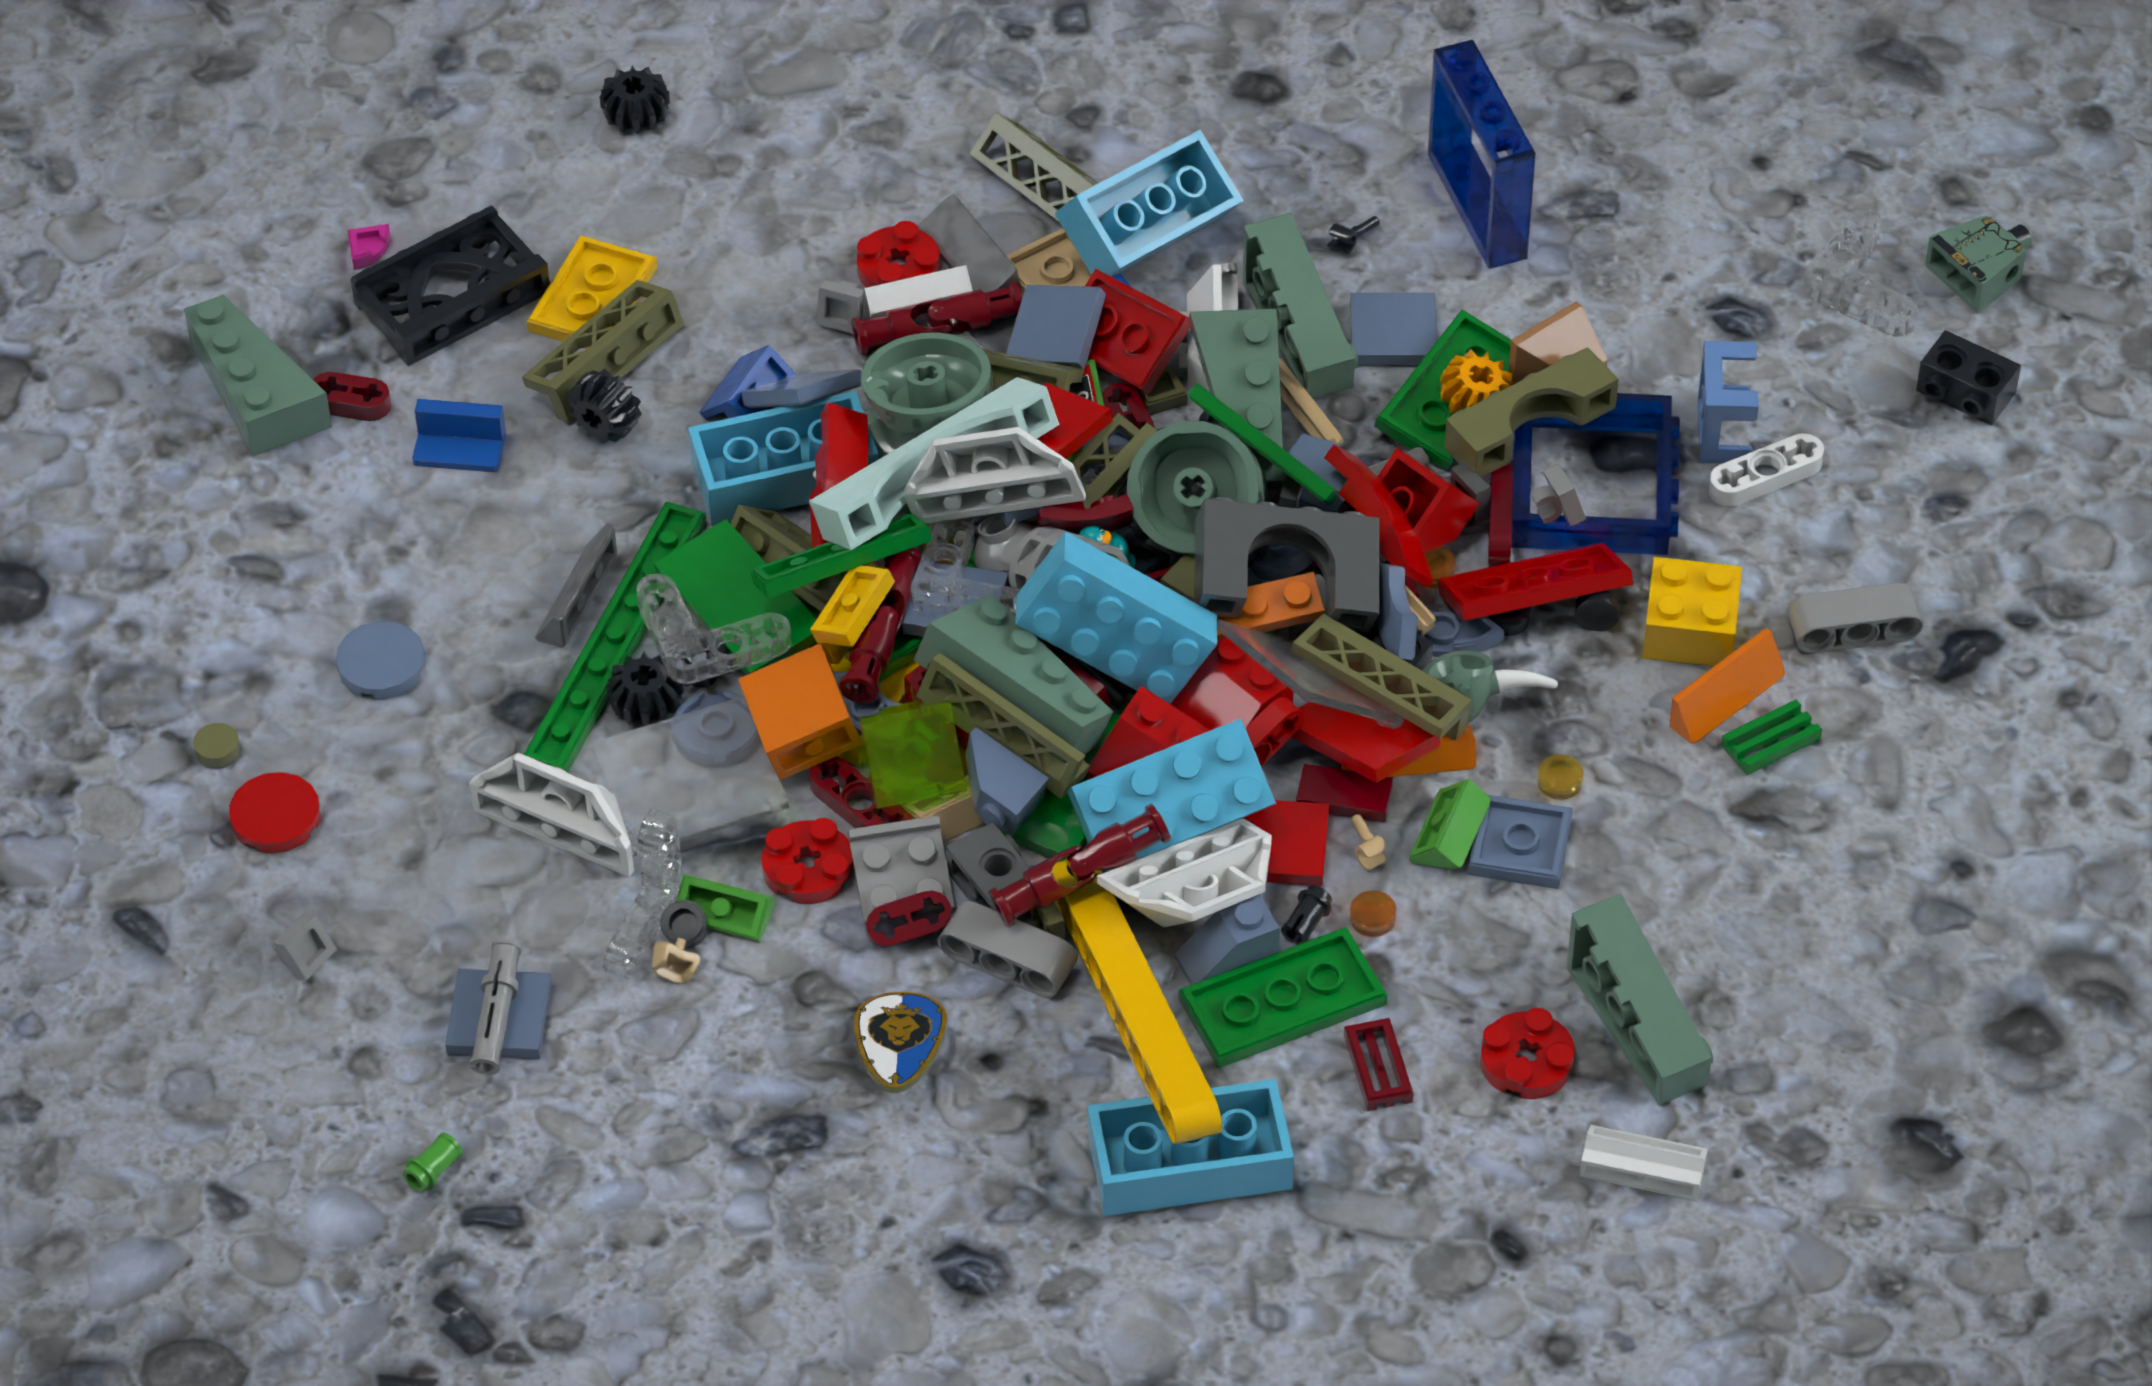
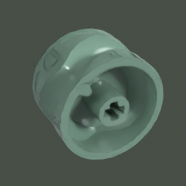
[861,333,993,459]
[1127,421,1268,557]

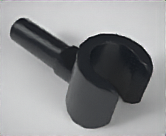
[1327,216,1380,254]

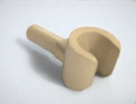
[1351,814,1386,871]

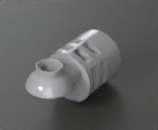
[973,513,1129,598]

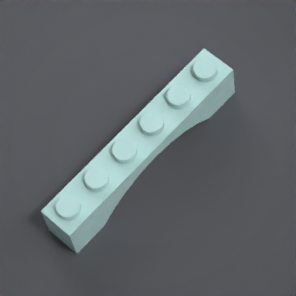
[809,377,1059,550]

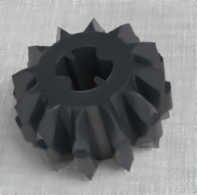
[599,65,670,134]
[567,369,642,443]
[607,651,684,728]

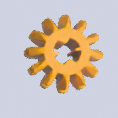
[1440,349,1513,414]

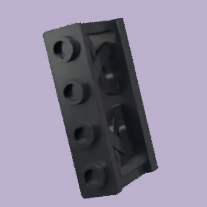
[350,206,550,366]

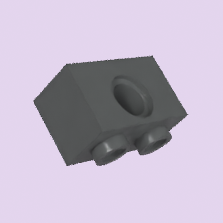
[946,822,1034,922]

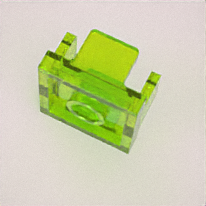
[859,700,967,809]

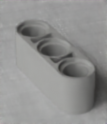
[1787,583,1923,653]
[938,901,1078,998]

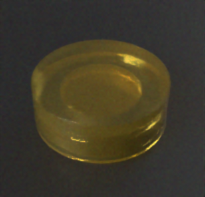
[1537,754,1583,800]

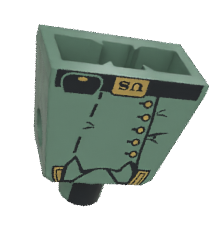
[1925,216,2032,313]

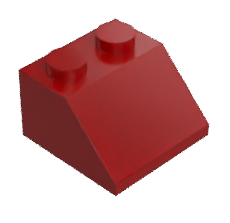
[1355,448,1480,554]
[1171,632,1294,730]
[1085,686,1211,779]

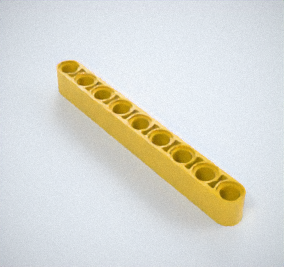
[1052,860,1222,1145]

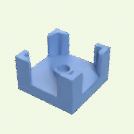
[1697,341,1759,463]

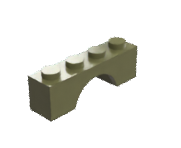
[1445,347,1619,478]

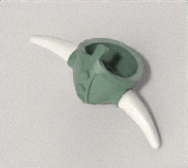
[1422,650,1558,723]

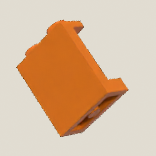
[738,643,863,780]

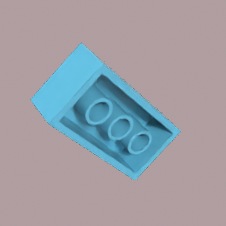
[1054,130,1244,276]
[688,391,879,525]
[1015,531,1217,704]
[1067,718,1276,873]
[1088,1079,1294,1216]

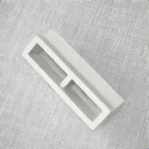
[863,265,973,322]
[1580,1125,1708,1201]

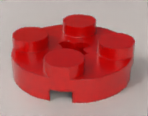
[857,221,940,288]
[761,818,854,904]
[1480,1008,1575,1099]

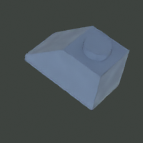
[965,727,1049,837]
[1175,894,1280,985]

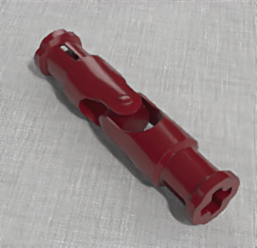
[851,281,1022,355]
[839,547,923,703]
[988,804,1171,928]

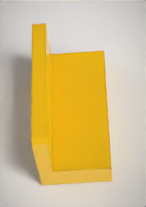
[810,565,895,665]

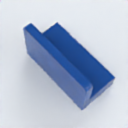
[699,345,797,419]
[412,399,506,472]

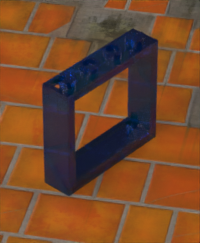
[1428,39,1536,269]
[1511,393,1680,555]

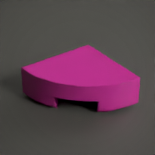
[347,224,391,270]

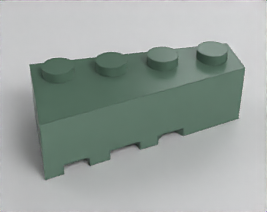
[1242,212,1359,399]
[184,294,332,457]
[1188,309,1284,489]
[914,594,1113,764]
[1566,893,1713,1105]

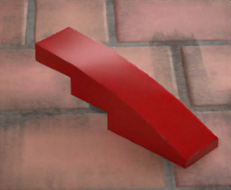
[809,402,868,548]
[1324,444,1433,587]

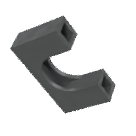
[1194,497,1379,633]

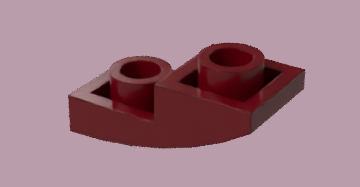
[1037,494,1134,535]

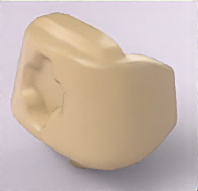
[652,938,701,983]

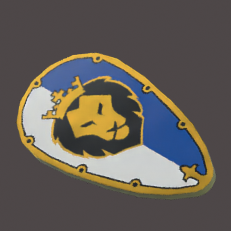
[854,991,948,1093]

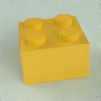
[1642,557,1742,666]

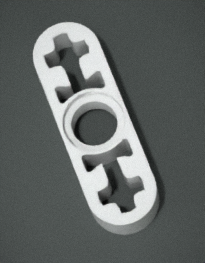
[1709,433,1824,507]

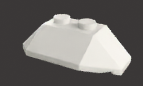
[1178,263,1238,392]
[903,427,1086,524]
[469,753,634,877]
[1097,818,1272,927]

